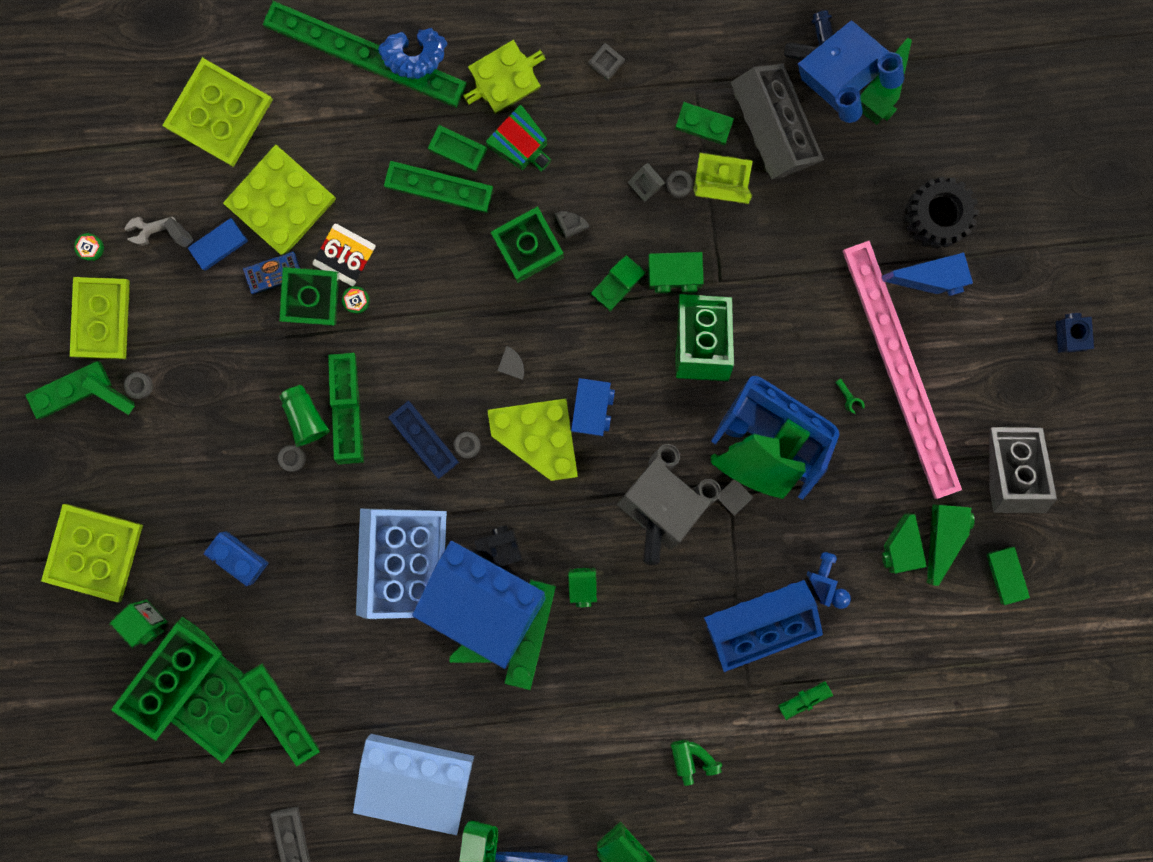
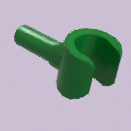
[836,379,865,414]

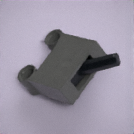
[617,444,721,565]

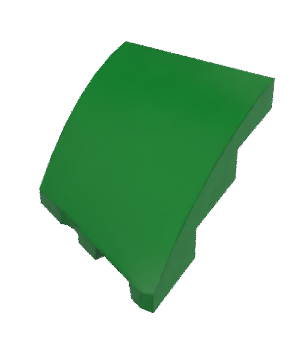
[711,434,805,499]

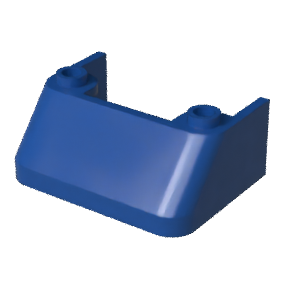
[711,376,839,500]

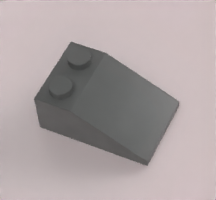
[989,427,1057,513]

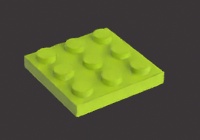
[162,58,273,167]
[223,145,336,255]
[41,504,143,602]

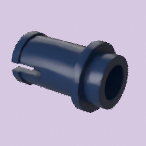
[811,10,833,46]

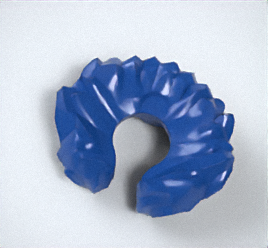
[378,28,447,79]

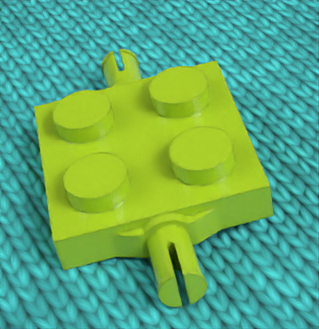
[463,40,546,115]

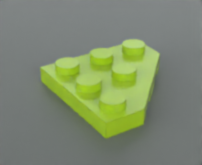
[488,398,578,481]

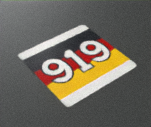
[313,224,375,286]

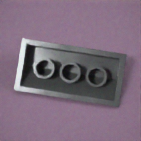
[731,64,824,179]

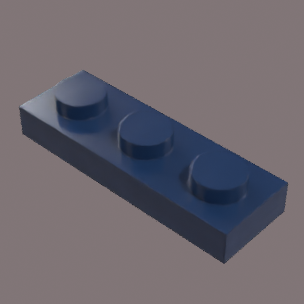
[388,400,460,479]

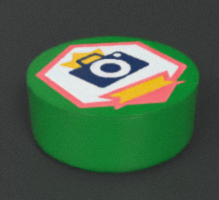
[74,233,104,261]
[342,287,370,314]

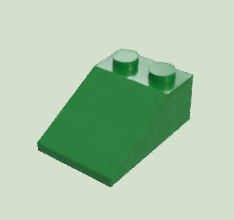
[676,294,734,381]

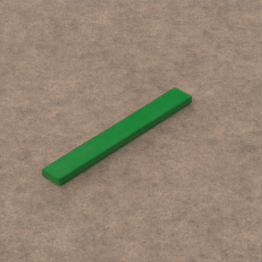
[262,1,467,108]

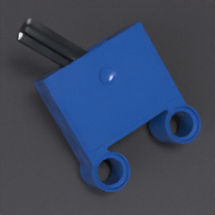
[784,20,904,123]

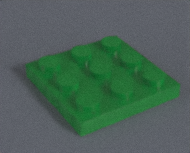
[171,655,262,764]

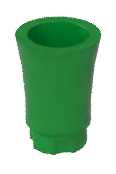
[279,385,330,447]

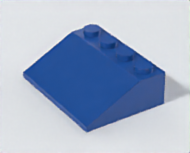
[412,541,546,669]

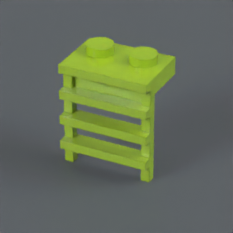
[694,152,752,204]

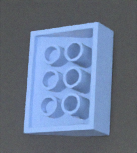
[356,508,447,619]
[353,734,474,835]

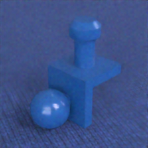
[806,552,851,609]

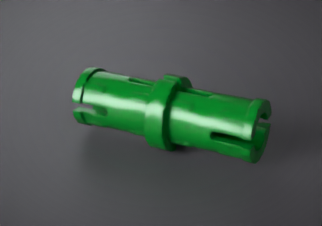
[778,681,833,720]

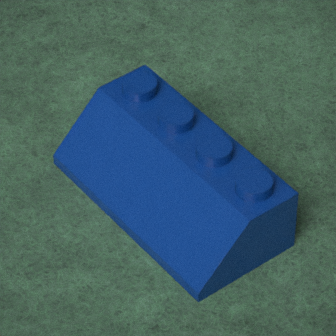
[704,580,823,672]

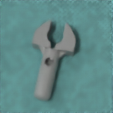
[124,217,176,246]

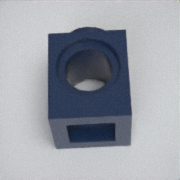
[1056,313,1094,353]

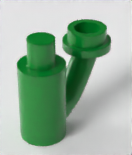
[671,740,722,786]

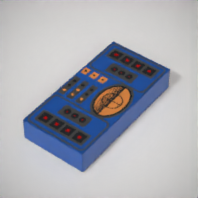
[243,252,300,295]

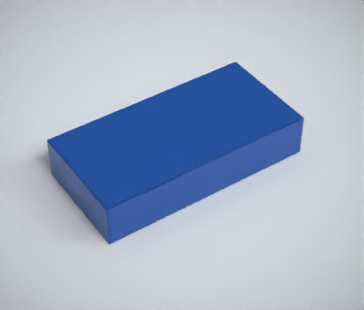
[188,218,248,271]

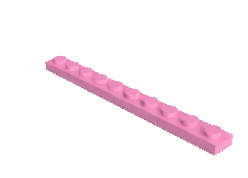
[843,241,962,499]

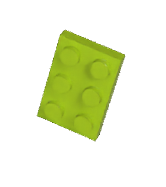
[70,277,130,359]

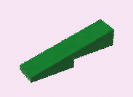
[328,353,364,465]

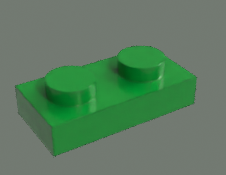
[675,102,734,146]

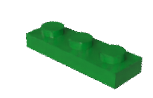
[25,361,112,419]

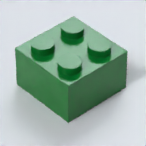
[491,206,564,283]
[280,267,339,325]

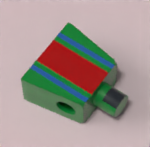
[486,105,551,171]

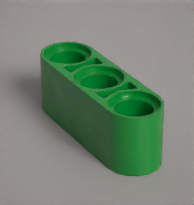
[459,820,498,862]

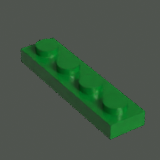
[384,161,494,214]
[504,579,556,690]
[239,663,320,767]

